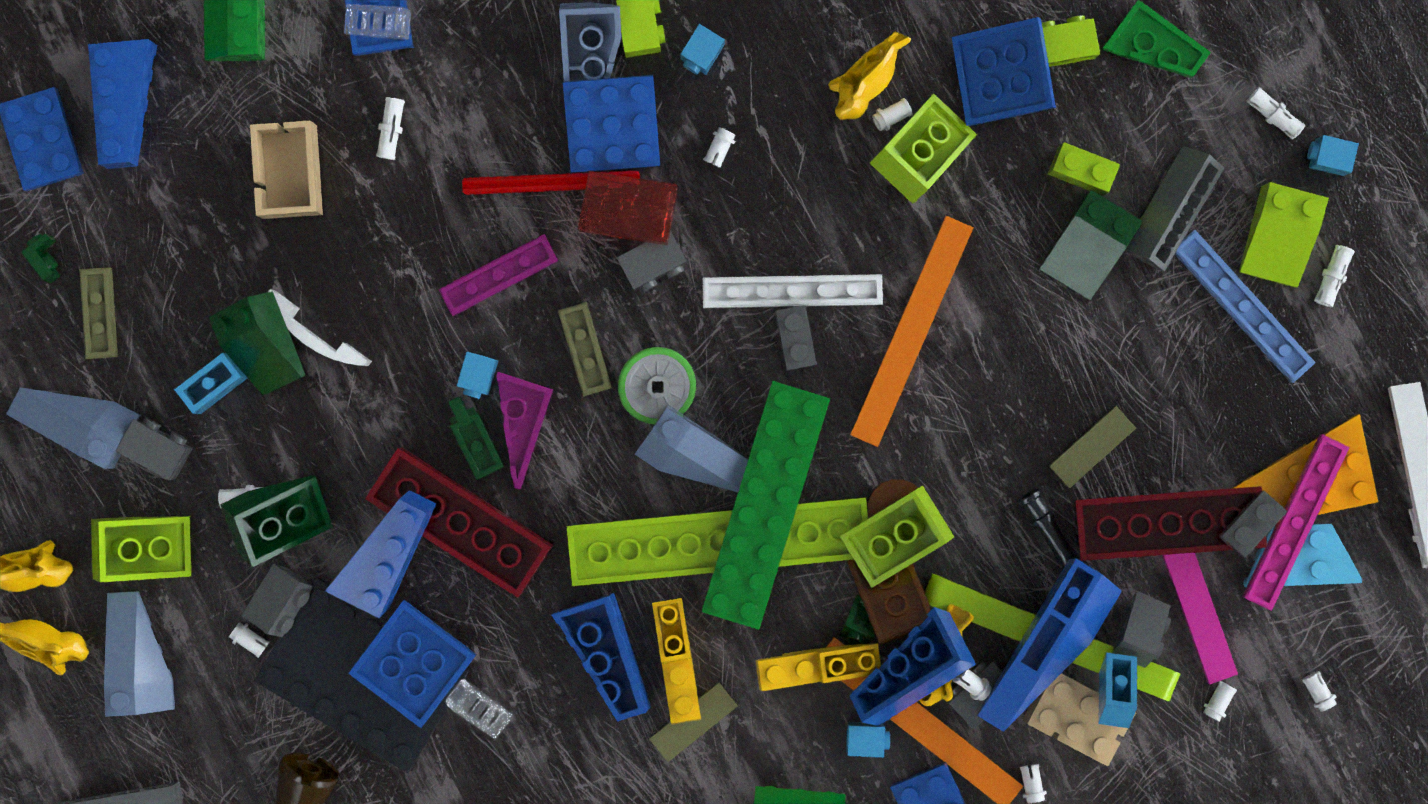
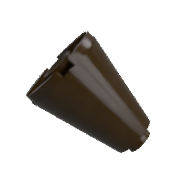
[276,753,339,804]

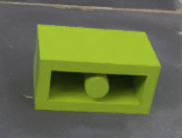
[616,0,666,58]
[1042,16,1100,67]
[1048,142,1120,196]

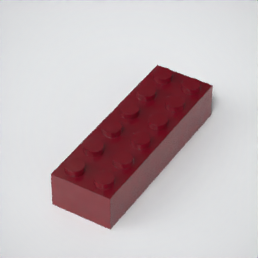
[365,448,553,598]
[1075,486,1267,561]

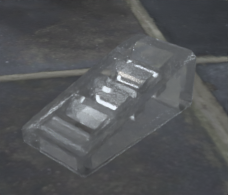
[344,4,411,40]
[445,679,514,739]

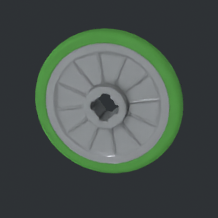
[618,347,696,424]

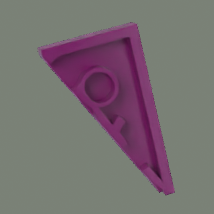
[496,372,553,489]

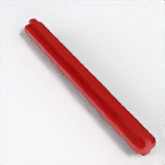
[462,171,640,195]

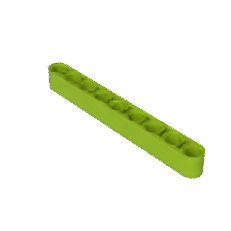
[924,573,1180,701]

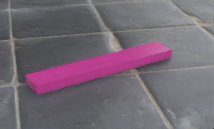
[1242,434,1350,611]
[1162,553,1238,684]

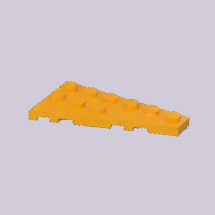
[1232,414,1378,515]

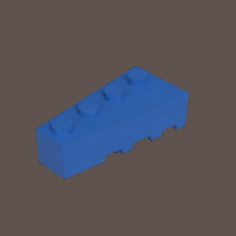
[88,39,157,169]
[325,490,436,618]
[552,593,651,722]
[850,607,976,726]

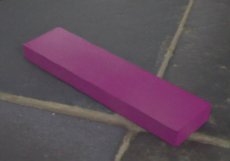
[438,234,558,316]

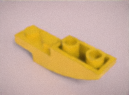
[652,598,701,725]
[755,643,881,691]

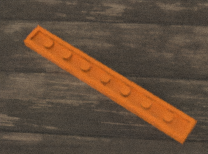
[850,216,974,447]
[825,637,1023,804]

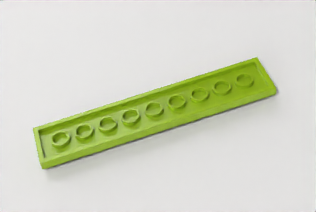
[567,498,868,586]

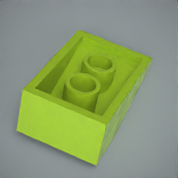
[870,94,977,204]
[1239,182,1329,288]
[840,486,954,588]
[91,516,191,582]

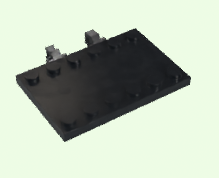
[254,577,471,773]

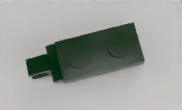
[448,396,504,480]

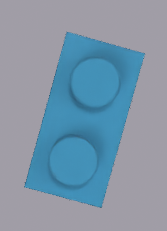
[174,353,248,414]
[1098,653,1137,728]

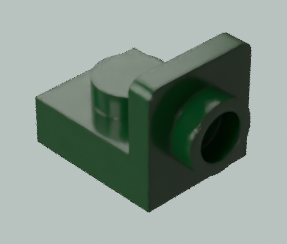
[21,234,61,283]
[840,595,875,645]

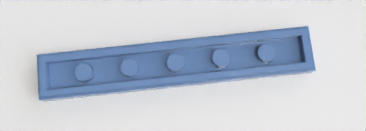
[1175,230,1315,383]

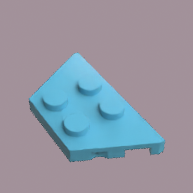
[1244,524,1362,587]

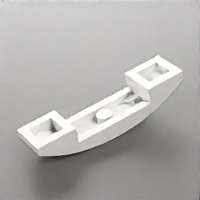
[268,289,372,366]

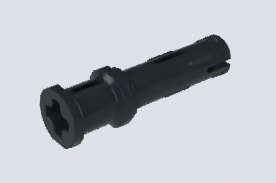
[1016,488,1078,569]

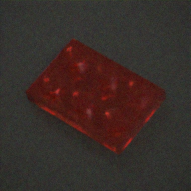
[578,171,679,246]

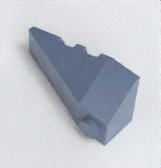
[559,2,621,81]
[7,388,141,469]
[635,405,748,492]
[104,591,175,717]

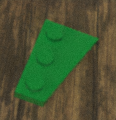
[1101,0,1211,78]

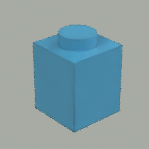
[680,24,725,75]
[1307,135,1359,176]
[457,352,498,399]
[846,722,890,757]

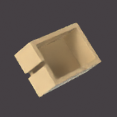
[250,121,323,219]
[1022,673,1136,766]

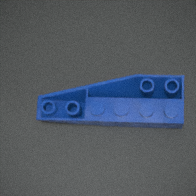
[977,558,1122,732]

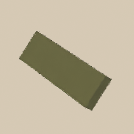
[79,267,118,359]
[558,302,612,397]
[1048,406,1136,488]
[649,682,738,762]

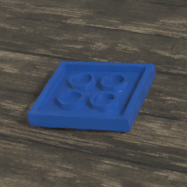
[952,17,1056,126]
[563,75,660,173]
[348,600,477,728]

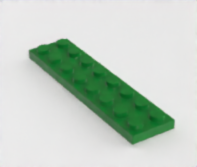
[701,381,830,630]

